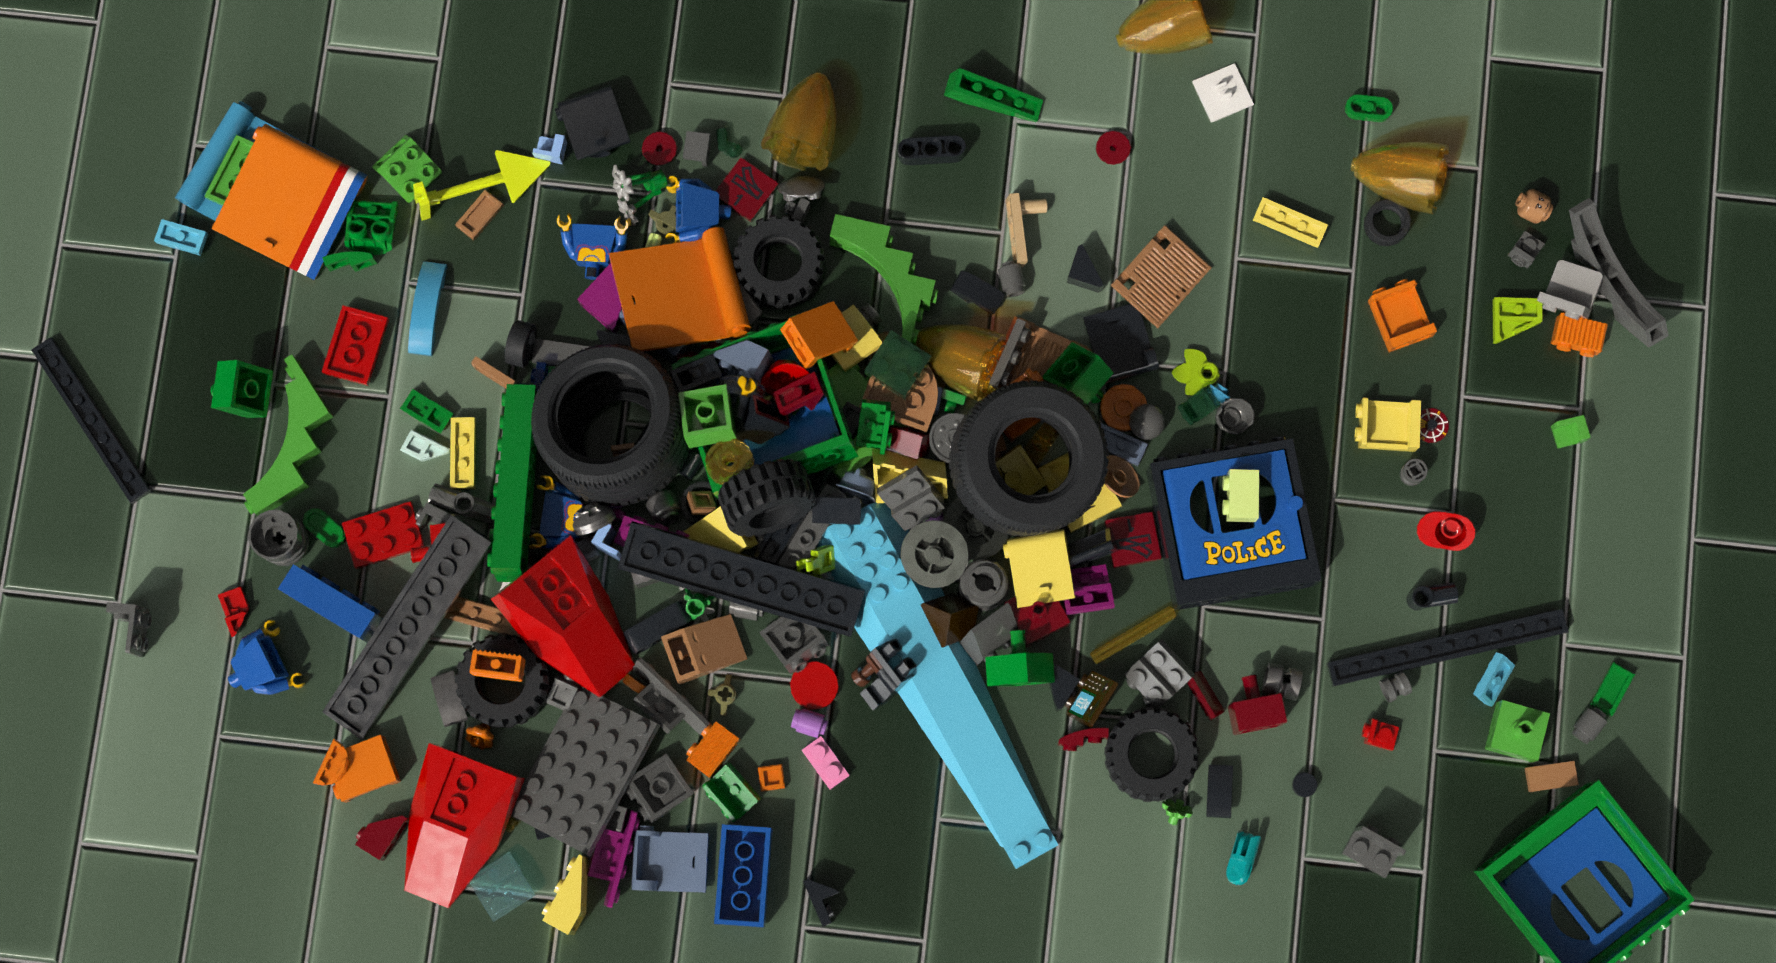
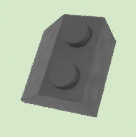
[960,603,1019,665]

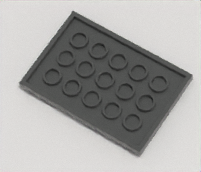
[511,685,660,856]

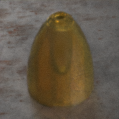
[1116,0,1213,54]
[761,73,836,171]
[1351,141,1449,215]
[912,324,1008,402]

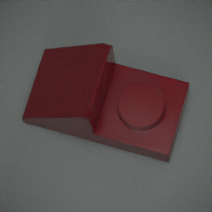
[773,372,824,416]

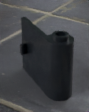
[555,85,630,161]
[1083,304,1159,385]

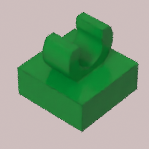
[941,386,968,413]

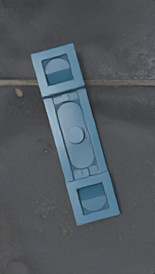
[408,261,447,356]

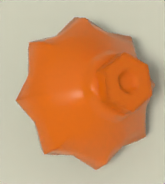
[465,723,494,750]

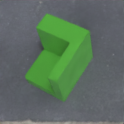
[1551,415,1591,448]

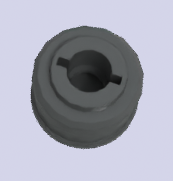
[929,413,964,465]
[958,559,1009,611]

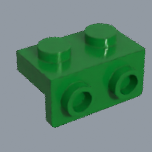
[856,399,895,455]
[702,762,762,822]

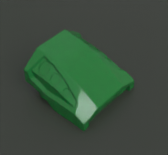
[344,199,398,255]

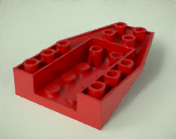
[491,535,635,697]
[404,743,525,908]

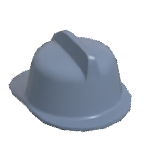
[836,468,876,505]

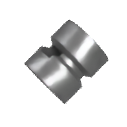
[1262,662,1303,701]

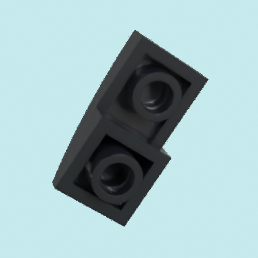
[950,270,1005,315]
[1206,765,1233,818]

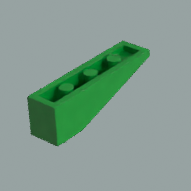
[944,68,1043,123]

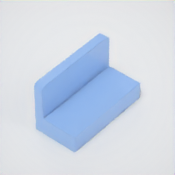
[591,524,621,561]

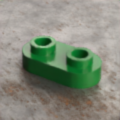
[1345,94,1393,122]

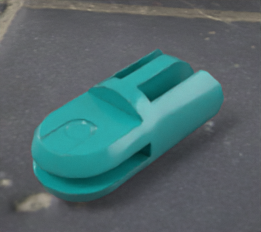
[1226,831,1261,885]

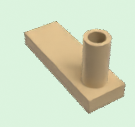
[1005,193,1047,268]

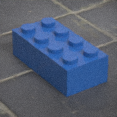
[278,564,383,643]
[714,824,772,927]

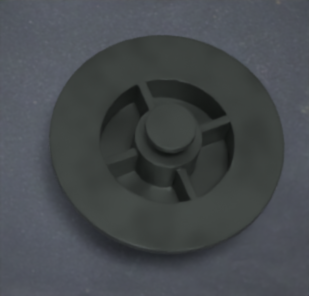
[943,498,1009,560]
[901,520,968,588]

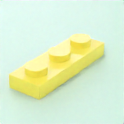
[1253,197,1328,248]
[450,417,476,489]

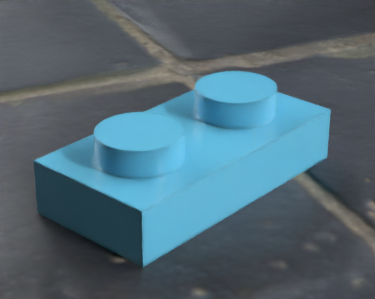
[154,219,208,256]
[1473,652,1515,707]

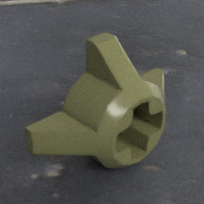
[648,205,676,234]
[708,675,737,716]

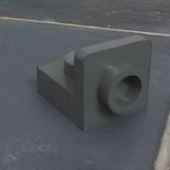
[1508,231,1544,268]
[415,503,451,529]
[546,672,580,710]

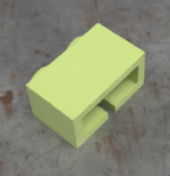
[1222,469,1259,522]

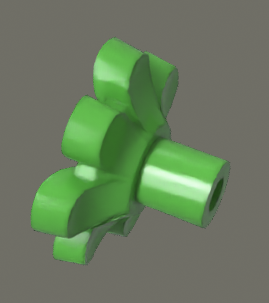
[1162,799,1193,825]

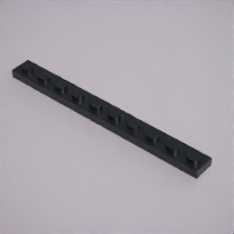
[1326,609,1569,687]

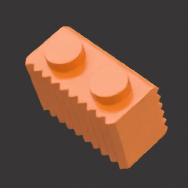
[1551,313,1608,357]
[470,649,526,682]
[686,721,740,779]

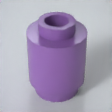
[791,708,828,738]

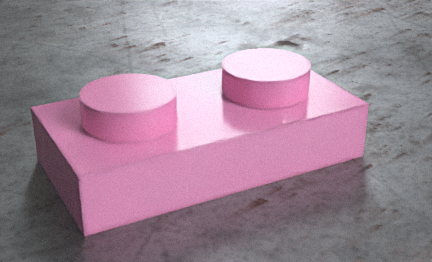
[802,736,850,790]

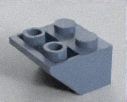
[713,340,775,389]

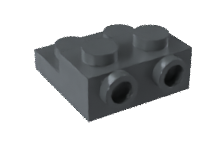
[877,465,945,531]
[759,617,829,674]
[1124,639,1195,709]
[625,753,694,824]

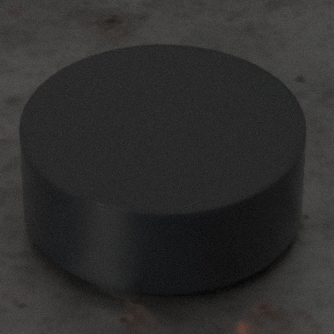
[1292,773,1317,798]

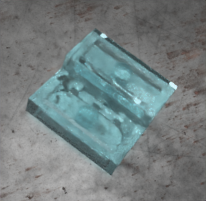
[470,851,535,922]

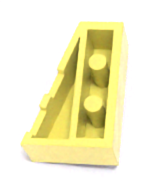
[872,448,948,503]

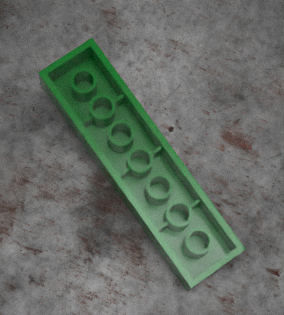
[487,384,538,582]

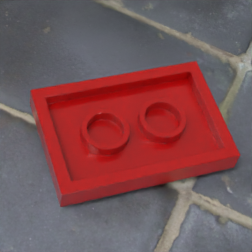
[321,305,389,386]
[342,501,425,569]

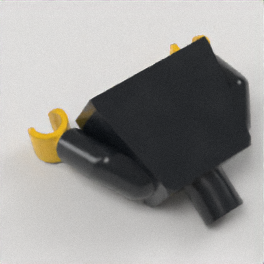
[733,376,792,444]

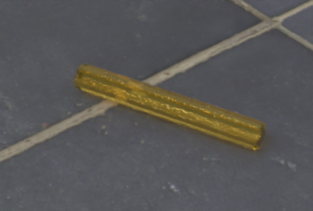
[1090,606,1176,664]

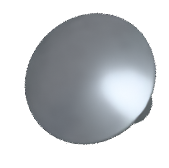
[778,176,825,201]

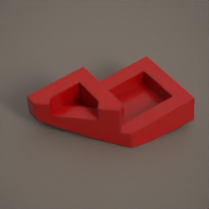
[218,586,250,637]

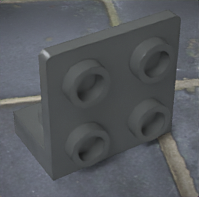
[106,602,152,657]
[1341,825,1406,878]

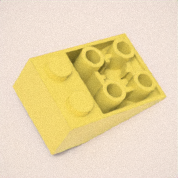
[542,854,588,935]

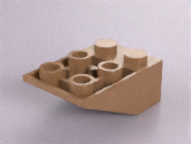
[661,614,747,685]

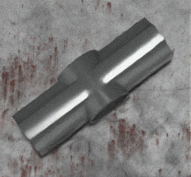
[428,483,496,526]

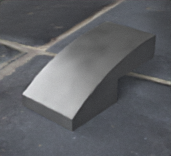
[430,671,468,727]

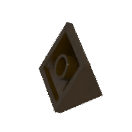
[921,593,979,648]

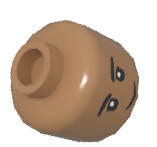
[1516,189,1553,224]

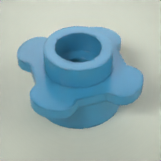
[1208,383,1231,403]

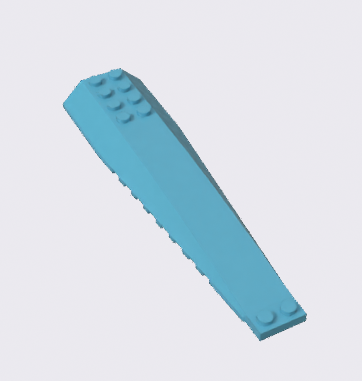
[816,502,1058,869]

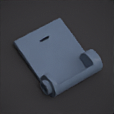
[632,826,709,893]

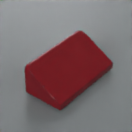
[1187,671,1225,721]

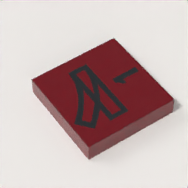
[716,158,779,223]
[1105,512,1161,568]

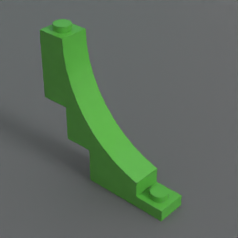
[243,354,333,515]

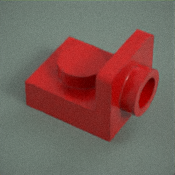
[1362,718,1399,751]

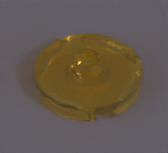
[705,439,754,485]

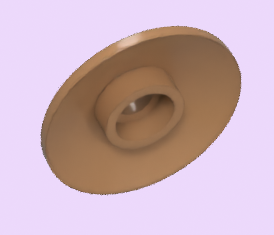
[1104,455,1140,498]

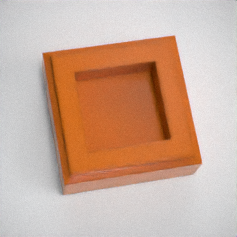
[758,764,785,792]

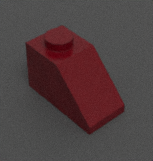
[355,816,409,861]

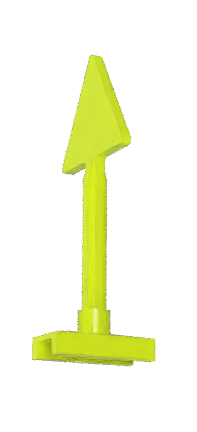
[413,150,550,221]

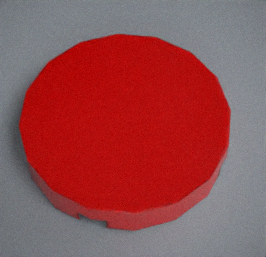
[790,661,838,710]

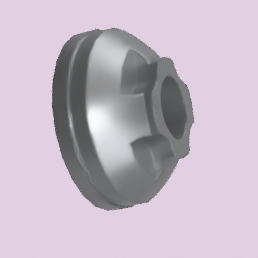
[573,502,616,535]

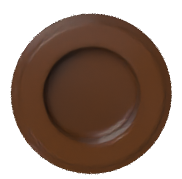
[622,672,647,693]

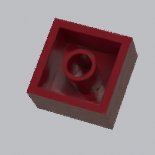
[1004,596,1070,648]
[1227,675,1287,735]

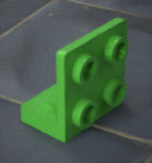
[371,135,442,203]

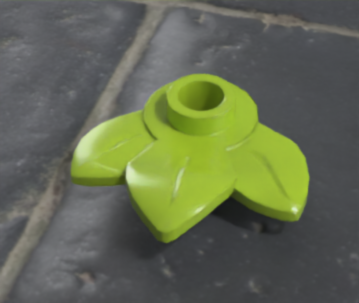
[1171,349,1220,396]

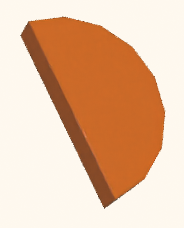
[313,739,349,786]

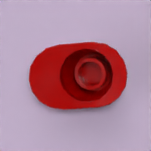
[761,359,810,396]
[1417,511,1475,551]

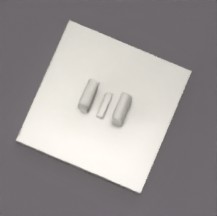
[1192,63,1254,123]

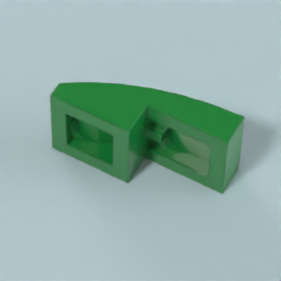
[322,251,377,272]
[400,389,453,434]

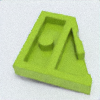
[1493,297,1542,344]

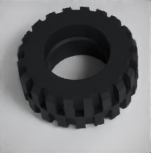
[734,215,825,309]
[718,459,816,537]
[455,633,551,728]
[1104,707,1200,802]

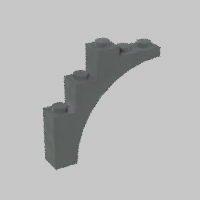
[1569,198,1669,348]

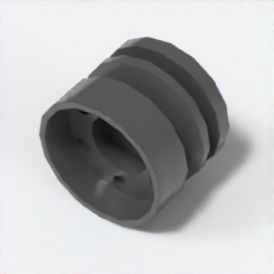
[248,510,310,566]

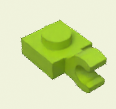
[796,545,836,575]

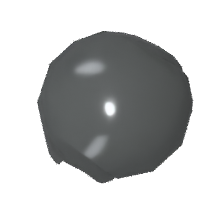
[1215,398,1254,434]
[1129,404,1165,440]

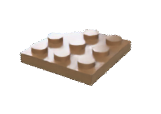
[859,341,938,433]

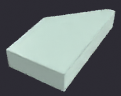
[400,429,450,462]

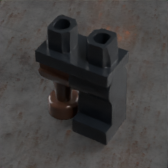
[851,639,917,710]

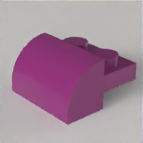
[1062,564,1115,615]

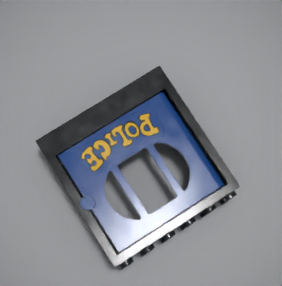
[1146,436,1322,611]

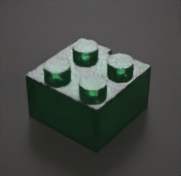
[865,330,932,400]

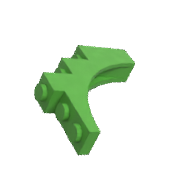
[830,214,939,350]

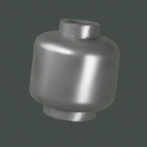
[646,490,681,526]

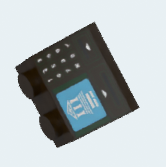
[1065,671,1118,729]

